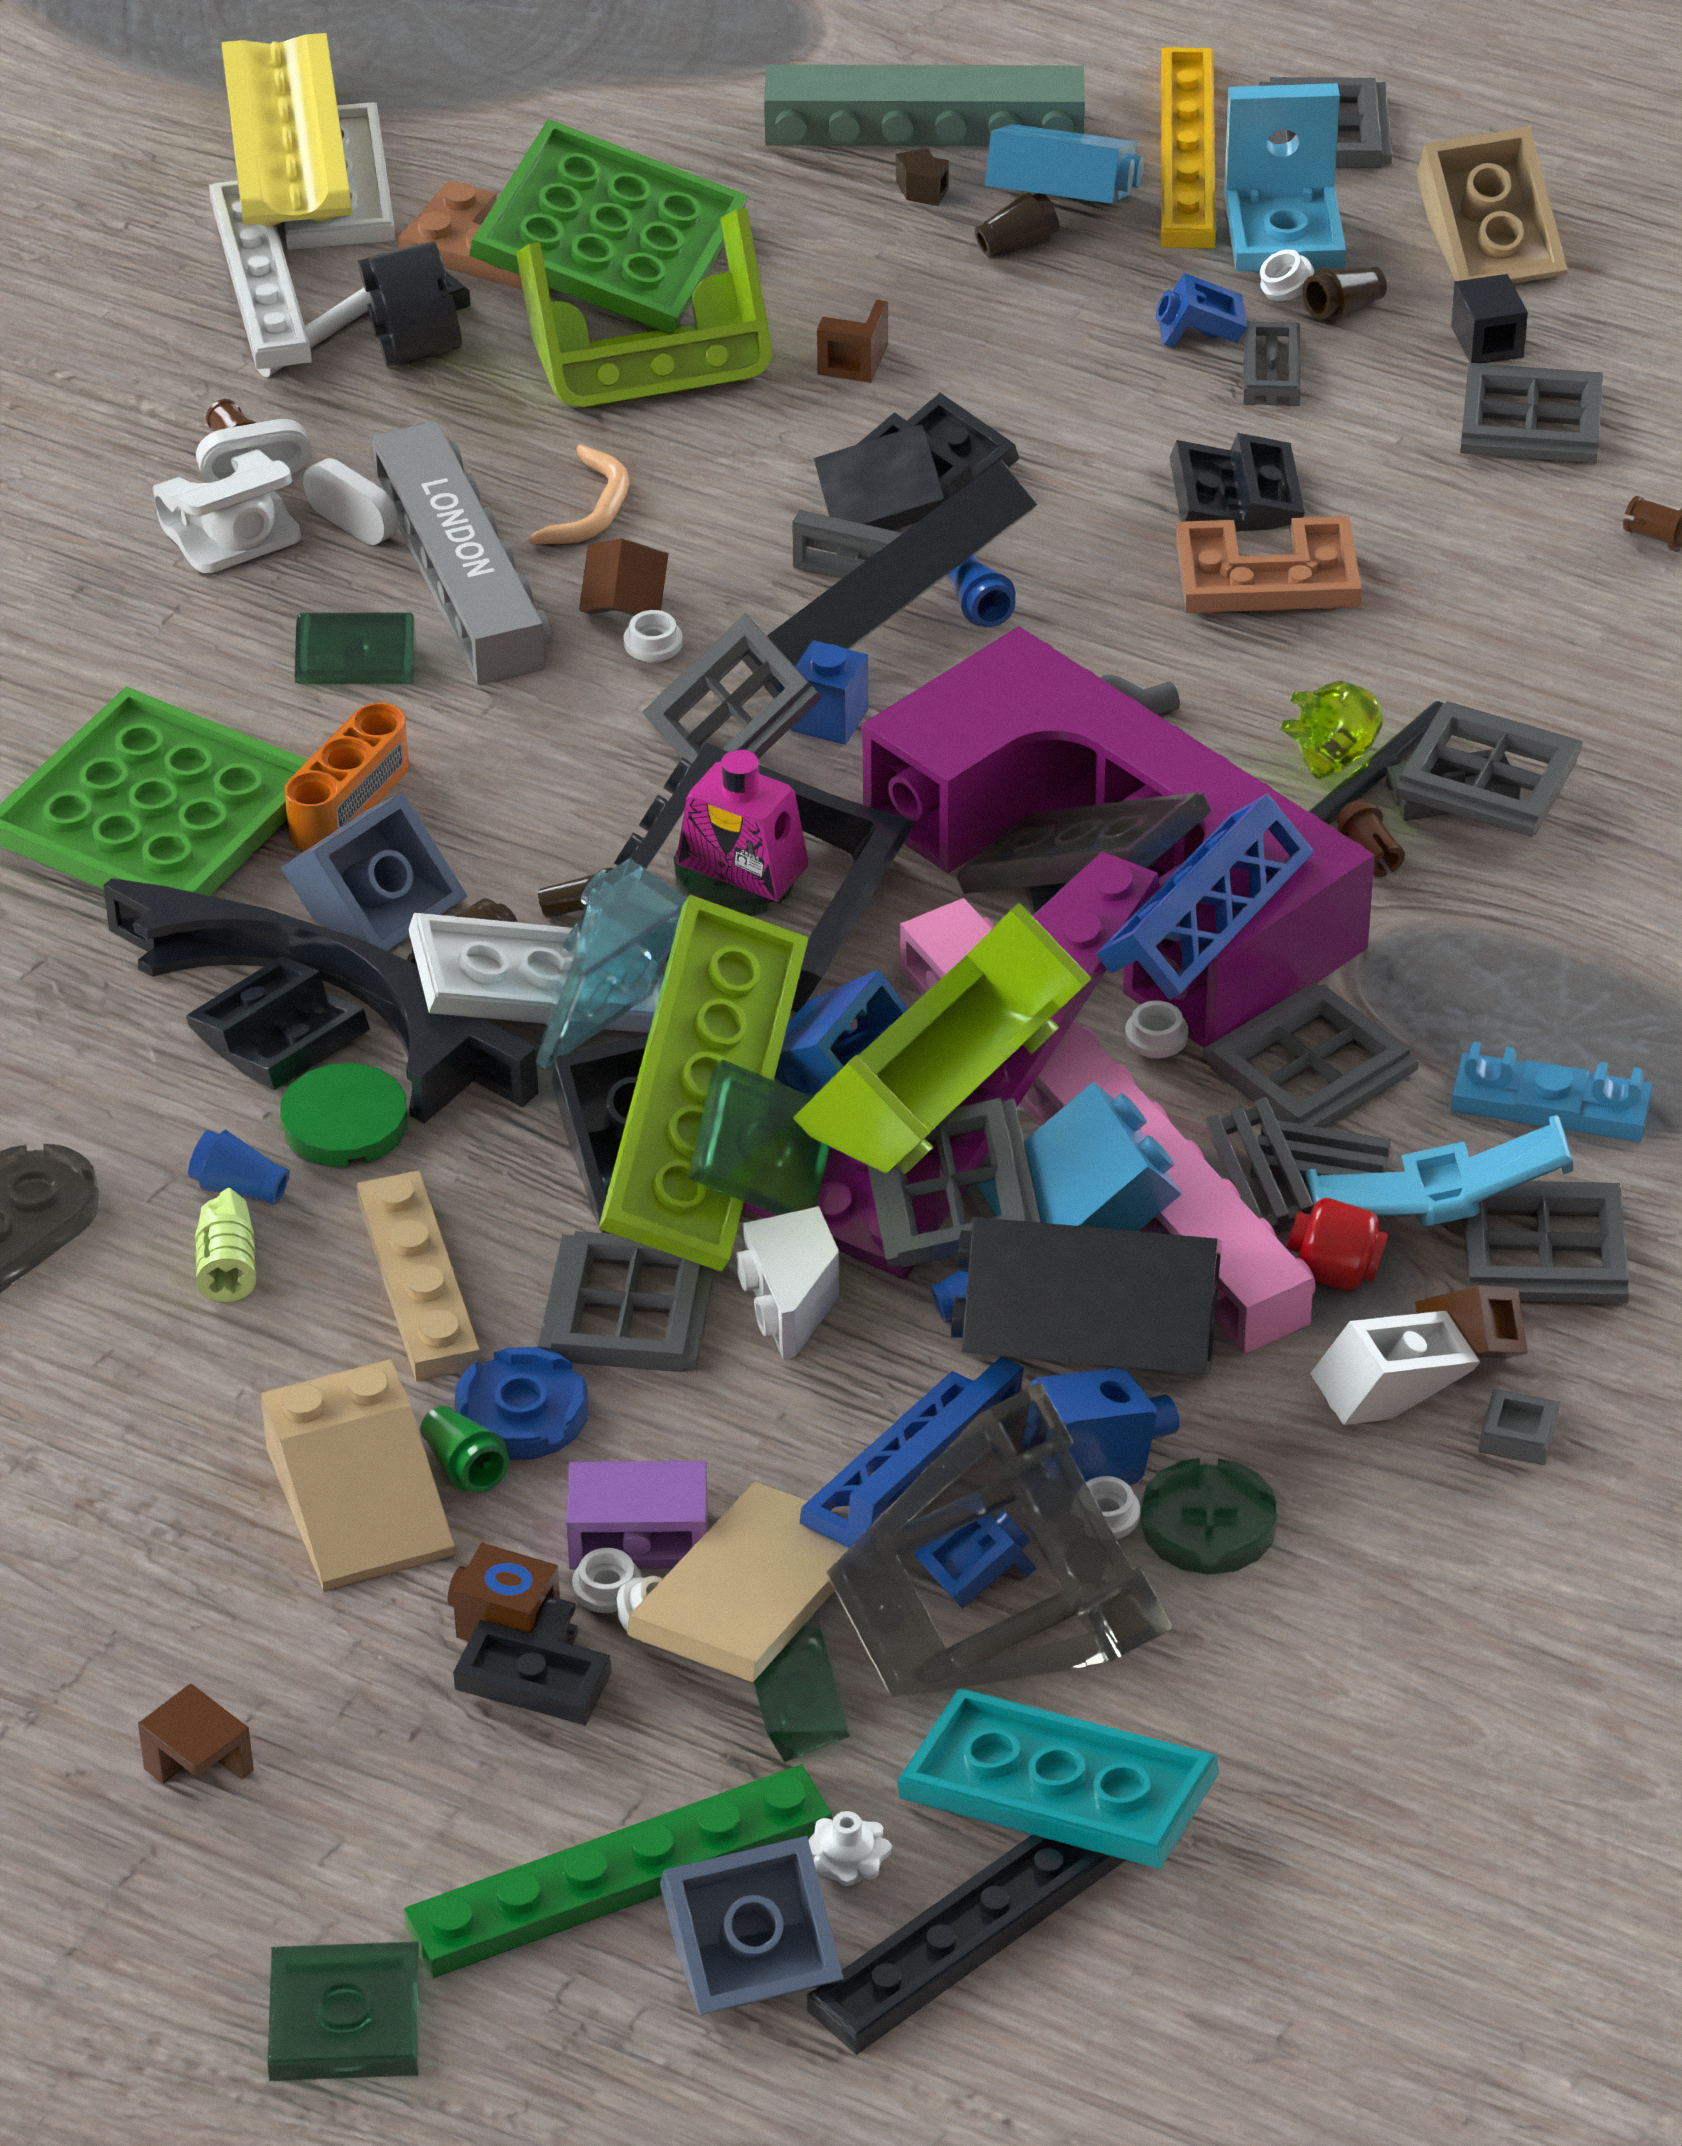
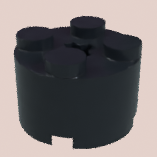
[357,241,462,367]

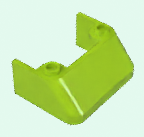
[516,208,772,408]
[793,902,1092,1174]

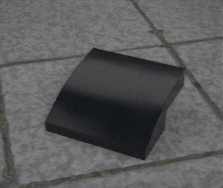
[856,393,1020,501]
[1169,433,1305,532]
[186,956,370,1090]

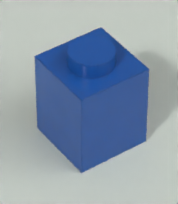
[791,640,868,745]

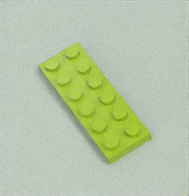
[598,895,809,1272]

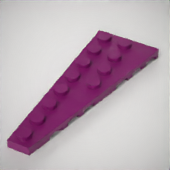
[742,851,1160,1280]

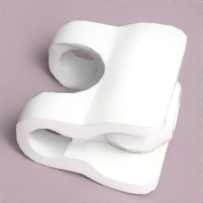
[152,450,302,573]

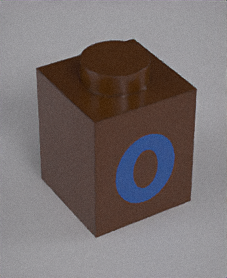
[447,1542,560,1641]

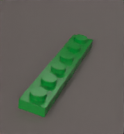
[404,1764,832,1979]

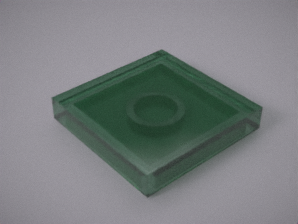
[688,1059,830,1215]
[267,1941,420,2081]

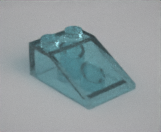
[536,858,687,1069]

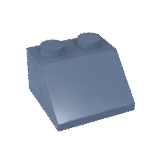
[280,792,468,951]
[660,1836,844,2016]

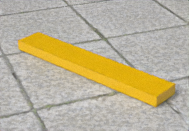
[1161,47,1216,248]

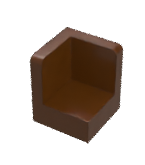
[817,300,888,383]
[579,538,669,616]
[1415,1285,1528,1359]
[138,1683,254,1784]

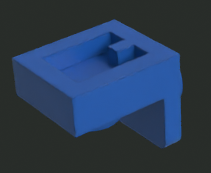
[1156,273,1247,348]
[914,1499,1037,1609]

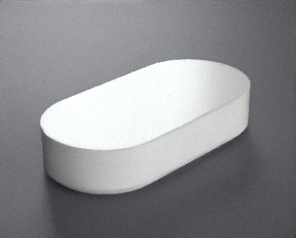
[196,419,311,483]
[303,458,398,545]

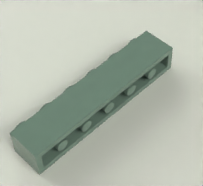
[764,64,1085,146]

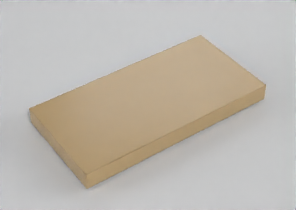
[627,1482,865,1682]

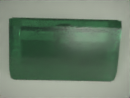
[294,612,416,684]
[754,1625,850,1762]

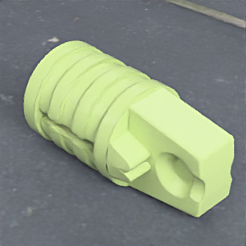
[195,1188,256,1302]

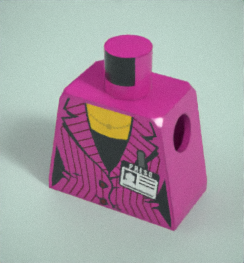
[676,750,808,902]

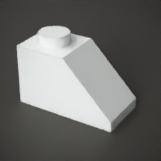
[1310,1311,1480,1425]

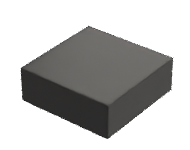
[1479,1389,1560,1465]

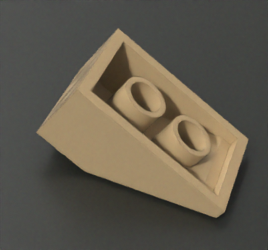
[1416,126,1568,284]
[261,1359,455,1591]

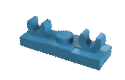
[1451,1041,1652,1142]

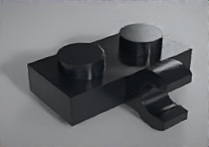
[453,1596,612,1726]

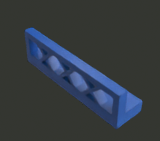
[1096,793,1314,1000]
[800,1356,1024,1557]

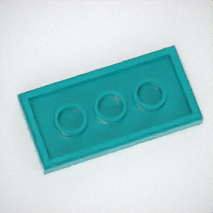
[897,1688,1219,1869]

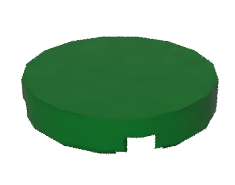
[280,1063,408,1167]

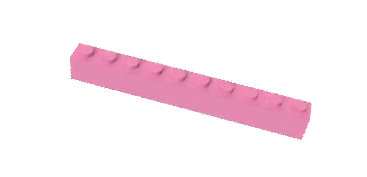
[900,898,1316,1354]

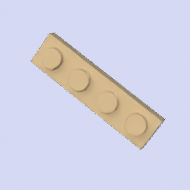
[357,1170,481,1381]

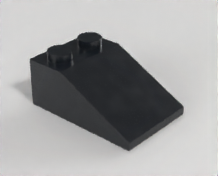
[552,1035,649,1234]

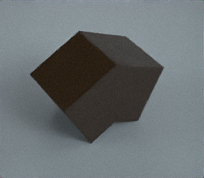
[896,148,949,206]

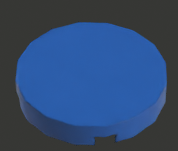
[454,1347,588,1460]

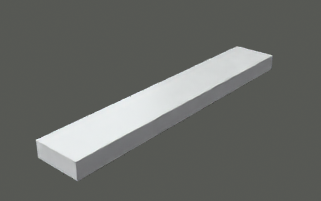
[209,180,312,370]

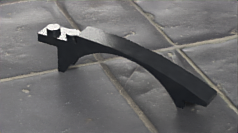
[103,878,539,1124]

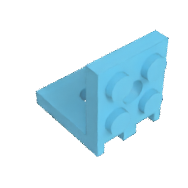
[1224,83,1346,273]

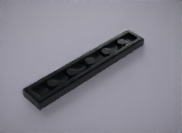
[743,460,1038,699]
[807,1835,1126,2055]

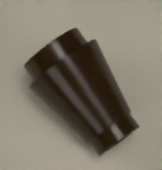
[975,192,1060,257]
[1303,267,1387,322]

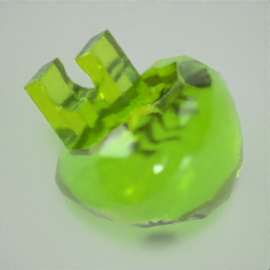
[1280,681,1383,779]

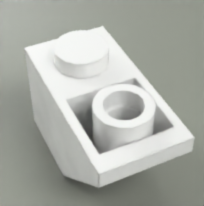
[735,1206,839,1360]

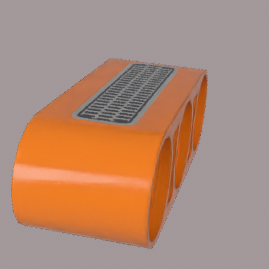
[285,703,409,851]

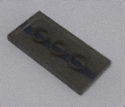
[955,792,1212,894]

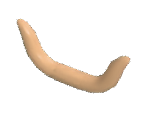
[528,444,630,545]

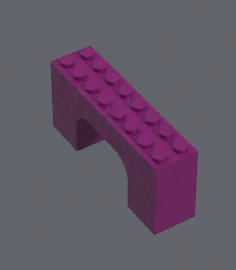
[862,626,1375,1048]

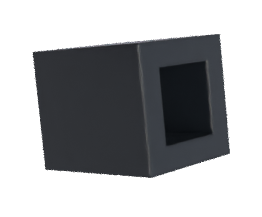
[1451,274,1528,364]

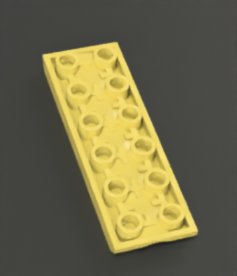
[221,33,352,226]

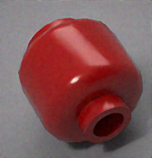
[1286,1198,1388,1292]

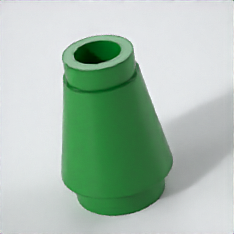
[420,1406,509,1493]

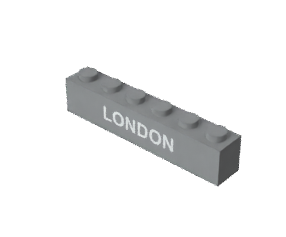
[372,421,552,685]

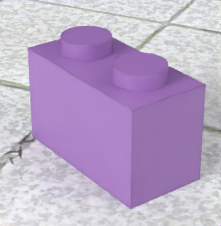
[567,1460,708,1569]

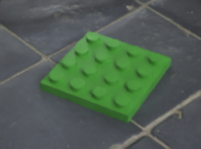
[469,119,748,334]
[0,687,308,896]

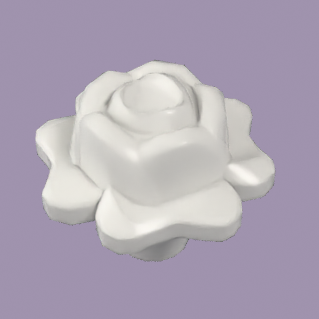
[809,1811,892,1886]

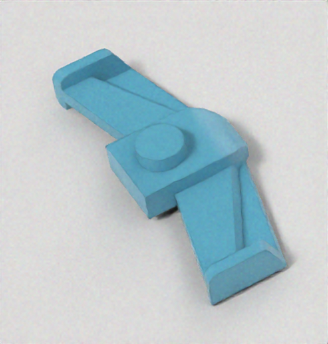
[1305,1115,1573,1226]

